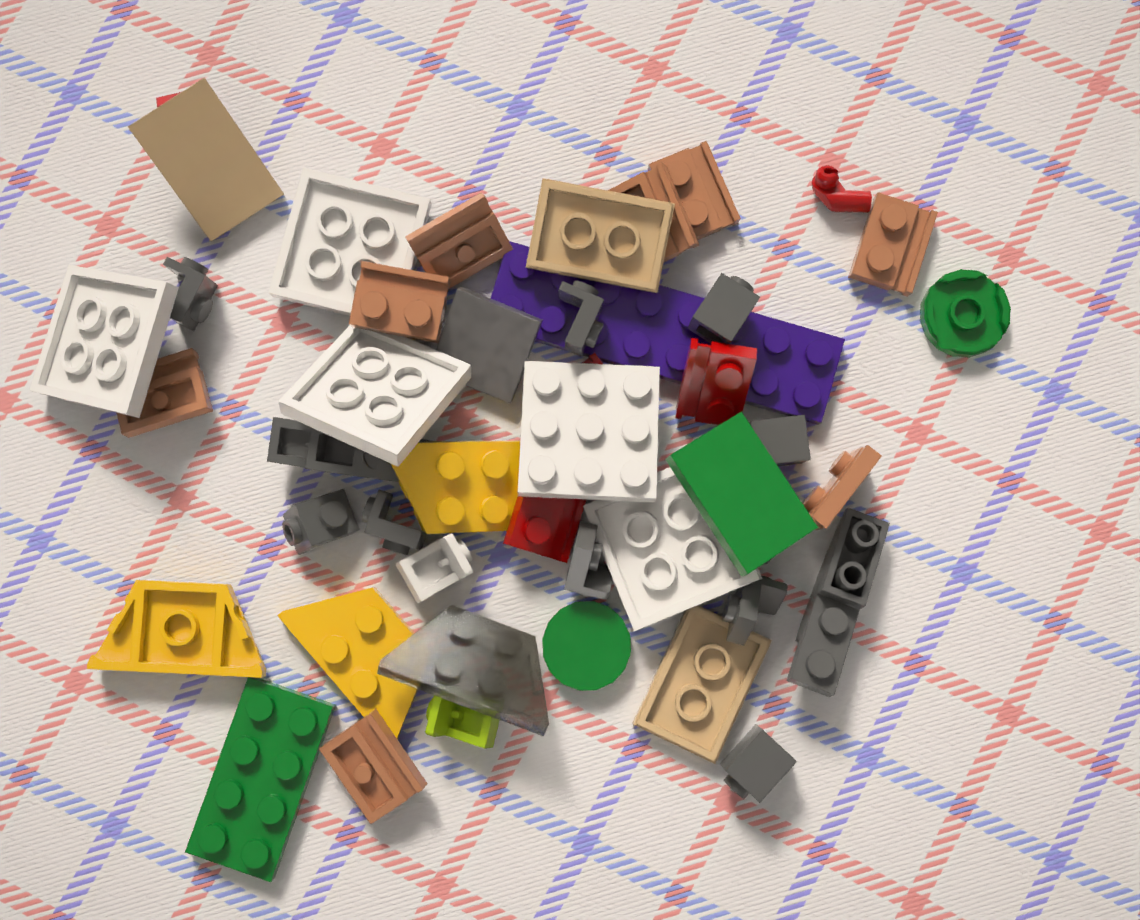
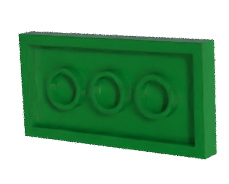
[185,677,336,883]

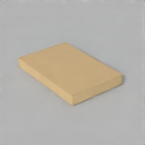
[128,77,284,242]
[526,178,675,293]
[632,605,772,764]

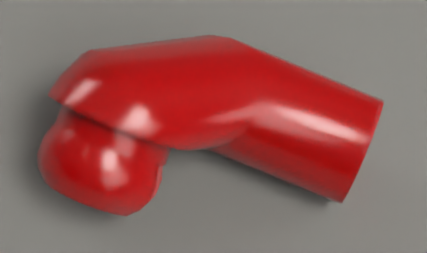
[812,165,872,213]

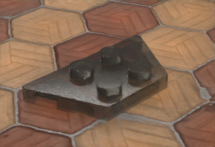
[377,605,549,736]

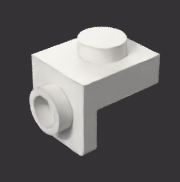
[395,533,473,603]

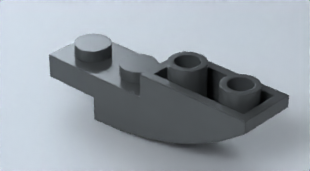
[267,417,439,482]
[786,508,890,697]

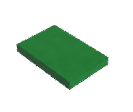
[665,411,818,577]

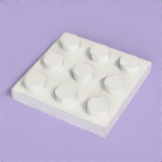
[268,168,432,316]
[29,265,179,418]
[279,326,471,467]
[518,361,660,502]
[583,467,762,631]

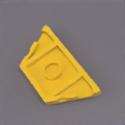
[390,440,520,534]
[87,580,266,678]
[277,587,433,740]

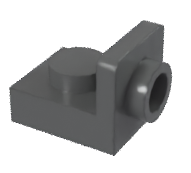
[564,521,613,600]

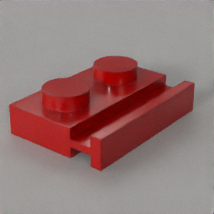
[675,338,757,425]
[503,496,587,563]

